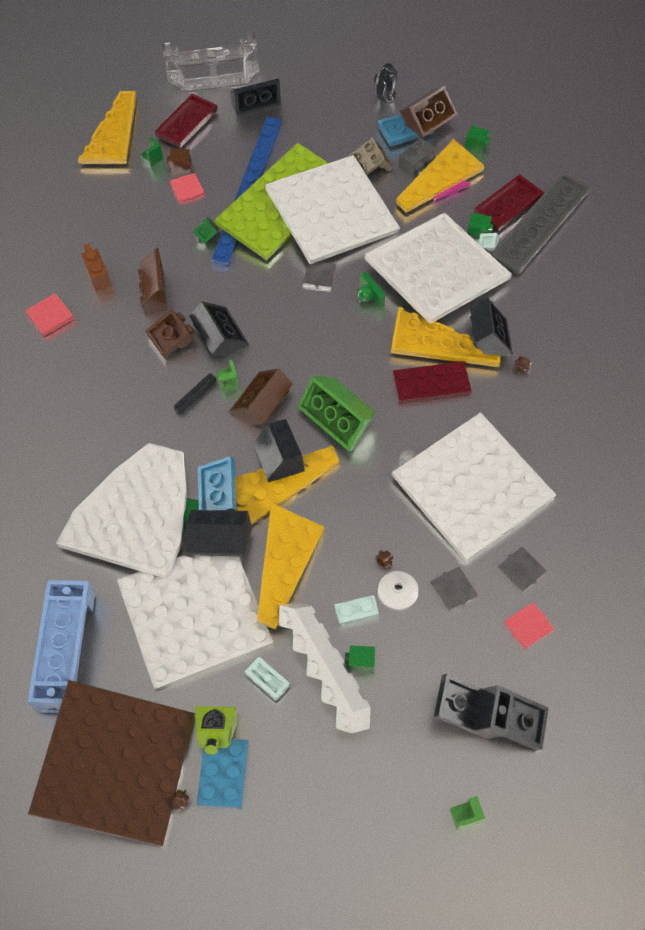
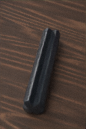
[173,373,217,414]

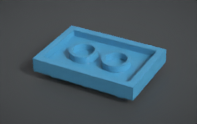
[378,114,434,147]
[198,456,237,511]
[197,739,249,809]

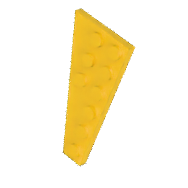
[78,91,136,164]
[396,139,484,213]
[391,307,501,367]
[235,446,339,525]
[257,503,325,630]

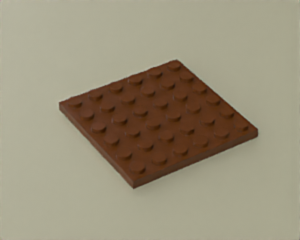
[28,680,195,847]

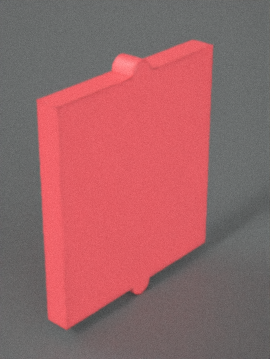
[170,173,205,203]
[504,602,554,649]

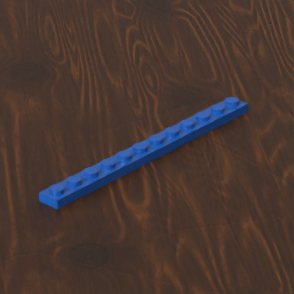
[212,117,282,267]

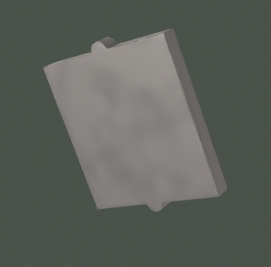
[303,260,336,289]
[498,547,547,592]
[431,567,478,612]

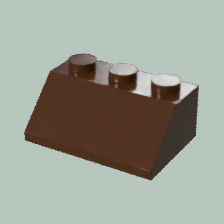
[400,85,458,138]
[138,248,167,314]
[229,368,293,425]

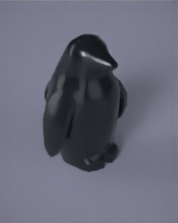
[374,63,398,102]

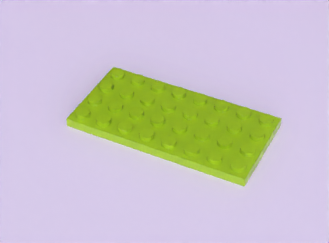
[215,143,328,260]

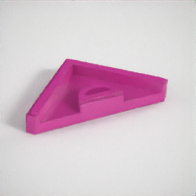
[433,181,470,202]

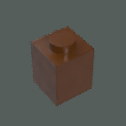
[167,149,192,173]

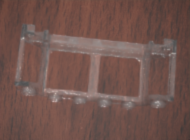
[162,32,259,93]

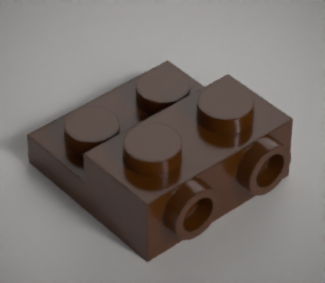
[145,309,195,358]

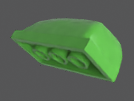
[297,376,375,451]

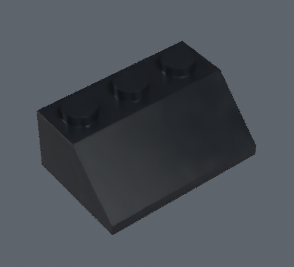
[230,78,281,116]
[470,298,513,356]
[189,301,249,357]
[253,419,305,483]
[185,510,252,557]

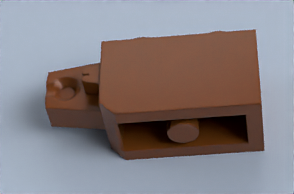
[81,243,112,292]

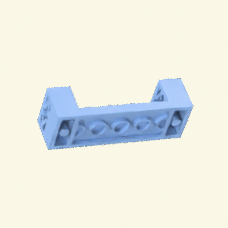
[28,580,95,713]

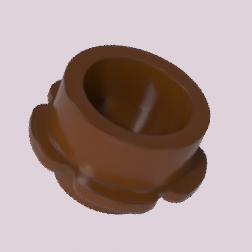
[514,356,532,372]
[375,550,394,569]
[171,789,189,811]

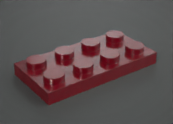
[155,93,218,148]
[474,174,544,231]
[393,361,472,405]

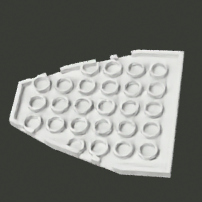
[56,443,187,579]

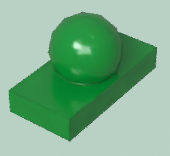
[357,272,386,308]

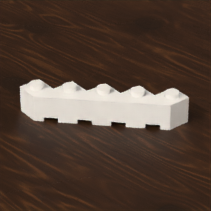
[279,602,371,734]

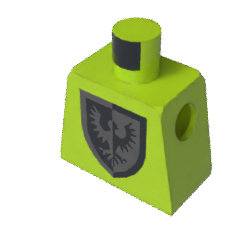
[195,706,237,755]

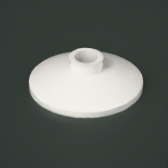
[378,571,418,610]

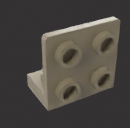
[348,137,394,175]

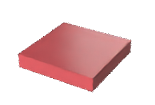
[25,293,74,336]

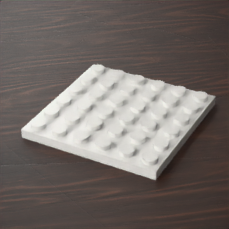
[265,155,400,264]
[365,213,511,324]
[392,412,556,562]
[117,555,274,692]

